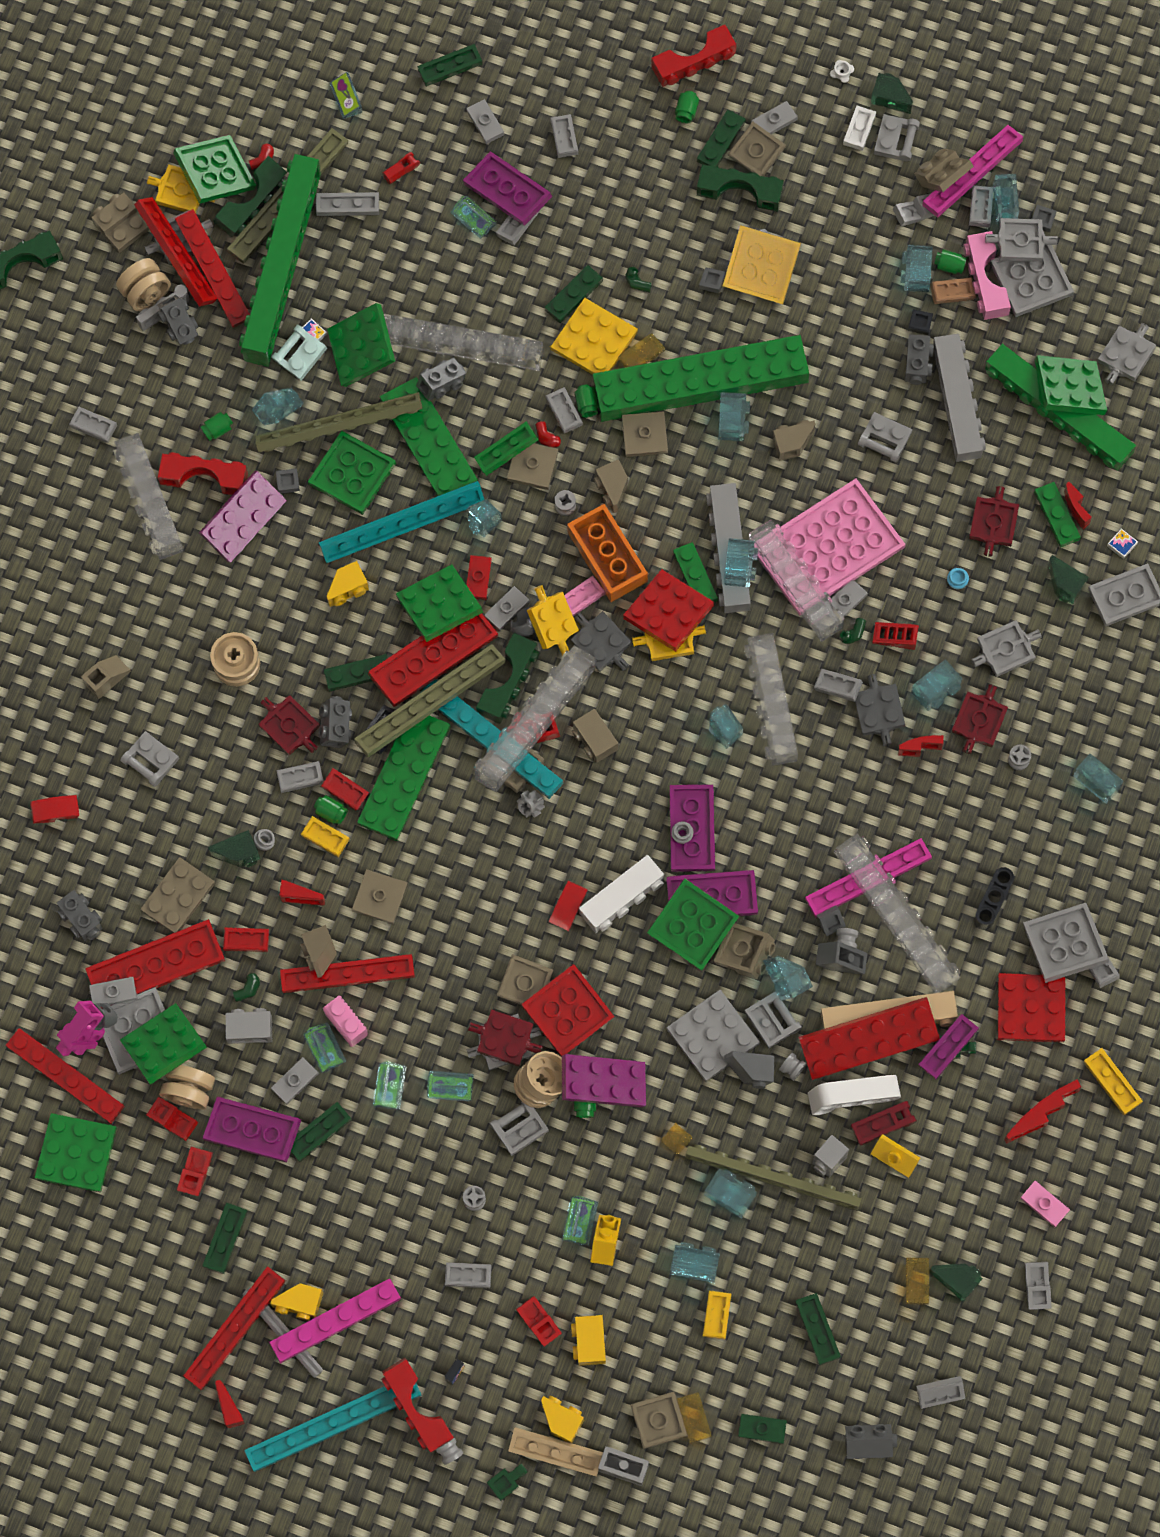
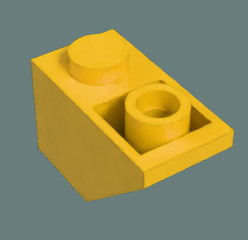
[327,561,369,607]
[590,1215,621,1266]
[270,1283,323,1321]
[541,1396,584,1443]

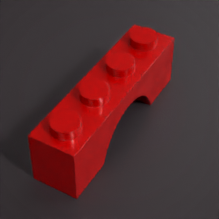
[651,24,736,87]
[158,452,248,495]
[381,1358,454,1453]

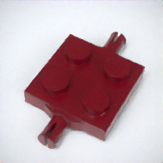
[969,486,1019,557]
[952,684,1008,754]
[258,695,320,756]
[468,1009,543,1067]

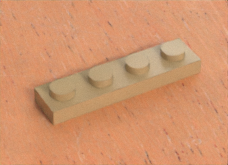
[509,1427,603,1477]

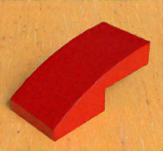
[1064,482,1092,530]
[898,735,944,757]
[30,795,79,824]
[549,881,589,931]
[146,1097,198,1141]
[177,1146,213,1196]
[516,1296,562,1347]

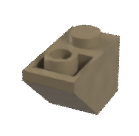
[773,420,816,461]
[594,459,628,513]
[81,655,131,699]
[300,925,337,977]

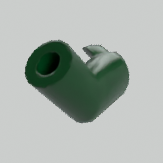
[625,267,652,293]
[839,618,866,644]
[233,973,260,1002]

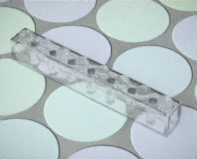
[474,645,596,792]
[834,833,961,993]

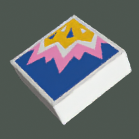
[300,318,327,341]
[1107,528,1138,559]

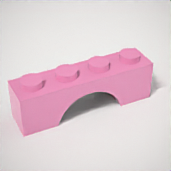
[963,231,1011,320]

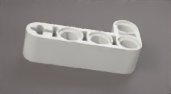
[808,1075,901,1115]

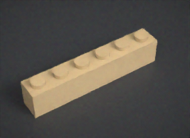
[820,991,958,1029]

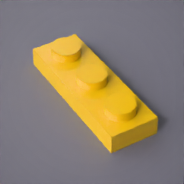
[1084,1048,1143,1115]

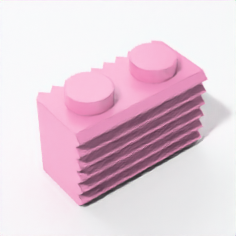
[323,996,368,1047]

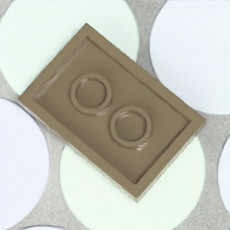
[140,857,216,933]

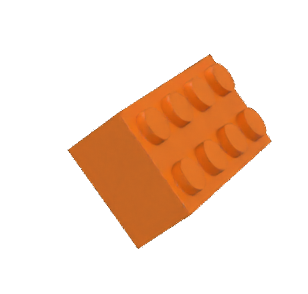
[567,504,648,602]

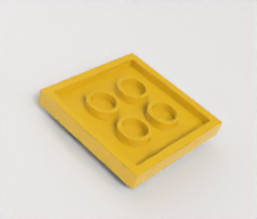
[723,225,801,304]
[551,298,638,375]

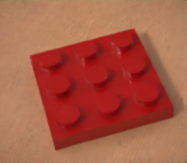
[623,569,714,652]
[521,964,615,1057]
[997,973,1065,1043]

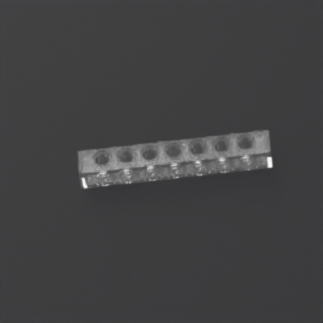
[384,314,544,371]

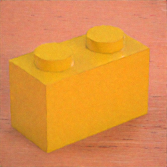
[571,1315,606,1366]

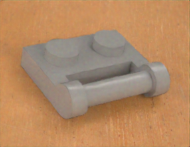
[874,114,920,161]
[858,412,912,462]
[120,731,179,787]
[745,991,802,1049]
[490,1102,549,1156]

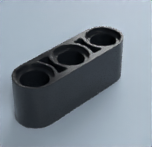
[974,867,1014,930]

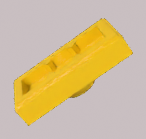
[301,816,350,857]
[871,1134,920,1178]
[703,1291,731,1340]

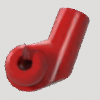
[248,144,274,170]
[535,422,561,448]

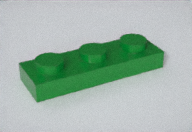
[474,421,539,476]
[1034,482,1081,548]
[673,542,718,602]

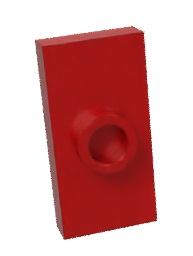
[466,555,492,600]
[320,768,369,811]
[223,928,269,952]

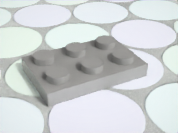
[1088,563,1160,627]

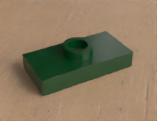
[738,1414,787,1444]

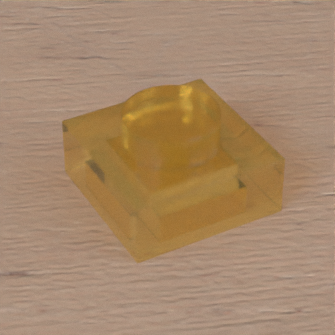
[661,1123,693,1155]

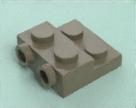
[914,148,974,192]
[91,193,150,253]
[714,923,775,980]

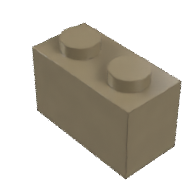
[572,709,618,763]

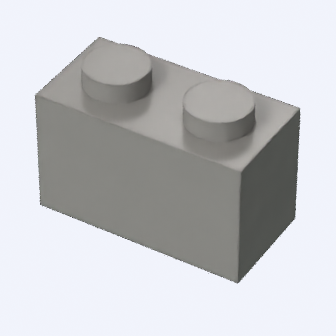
[226,1008,272,1044]
[812,1135,849,1178]
[598,1446,649,1486]

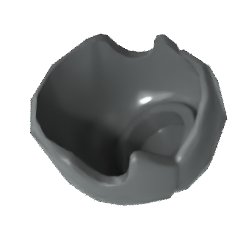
[510,606,535,637]

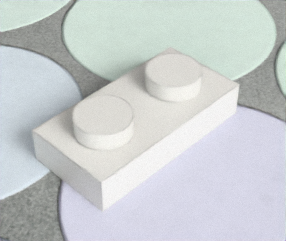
[843,106,876,151]

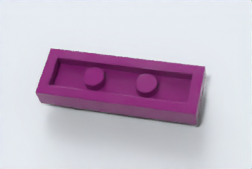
[919,1014,979,1080]

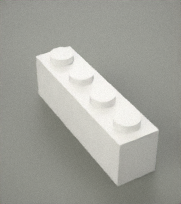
[579,855,664,933]

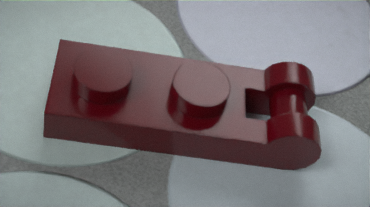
[851,1101,917,1146]

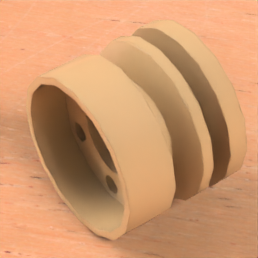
[514,1051,562,1108]

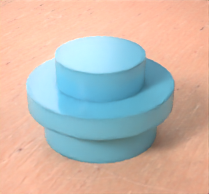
[947,568,969,589]

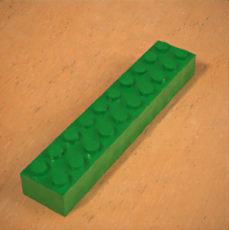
[239,154,321,367]
[593,335,809,422]

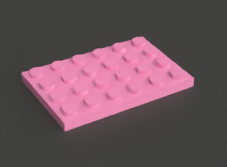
[751,479,906,616]

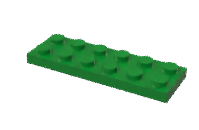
[379,377,478,496]
[357,715,451,841]

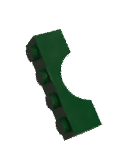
[213,156,287,237]
[697,164,784,212]
[0,230,63,290]
[476,633,540,724]

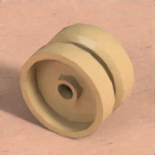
[116,258,171,311]
[210,632,261,687]
[159,1065,215,1110]

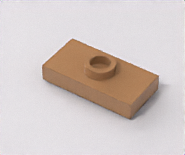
[930,278,976,304]

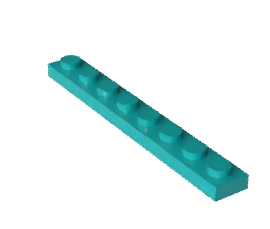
[319,481,485,563]
[420,679,563,799]
[244,1383,422,1472]

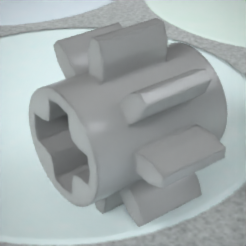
[517,790,545,818]

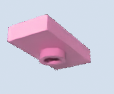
[564,576,605,617]
[1020,1181,1070,1228]

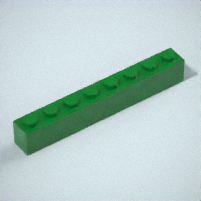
[985,343,1136,471]

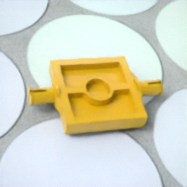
[147,164,215,213]
[527,585,579,656]
[632,625,706,661]

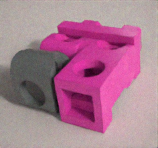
[56,1001,118,1056]

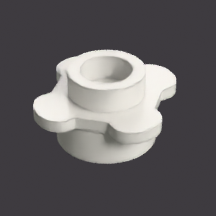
[830,60,854,83]

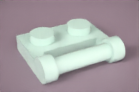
[271,324,327,381]

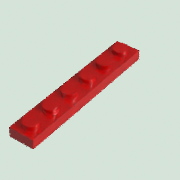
[134,197,218,307]
[175,209,250,328]
[280,954,415,993]
[5,1028,125,1124]
[183,1266,286,1390]

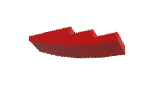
[1004,1079,1081,1144]

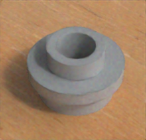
[671,822,693,844]
[253,829,275,851]

